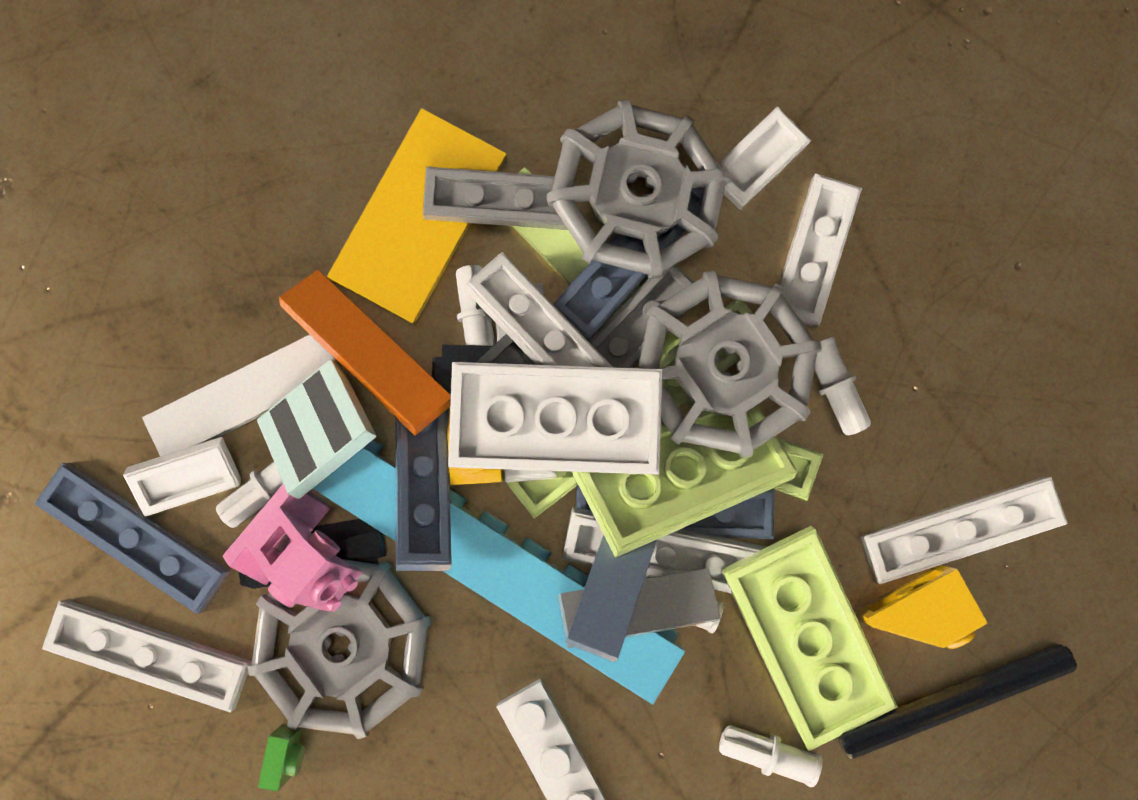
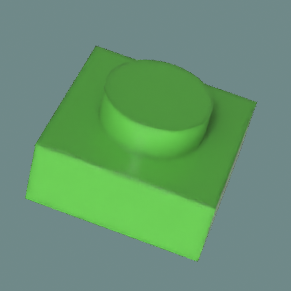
[258,724,305,792]

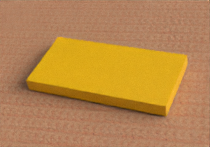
[327,108,507,325]

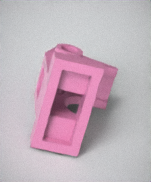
[223,484,362,612]

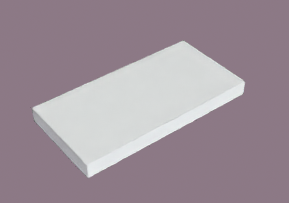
[448,362,662,475]

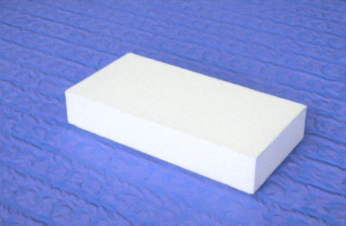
[719,106,812,210]
[123,437,242,516]

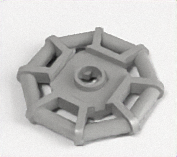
[546,99,730,279]
[638,270,822,458]
[247,559,432,739]

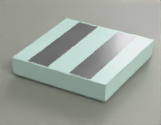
[257,359,377,499]

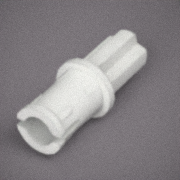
[456,265,495,346]
[814,336,871,435]
[216,462,283,528]
[719,725,823,787]

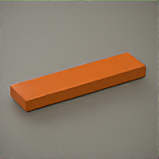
[279,270,451,436]

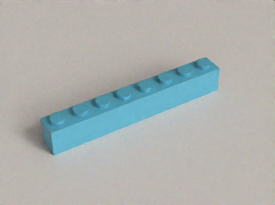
[312,439,685,705]

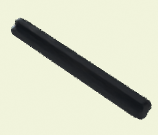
[838,644,1077,759]

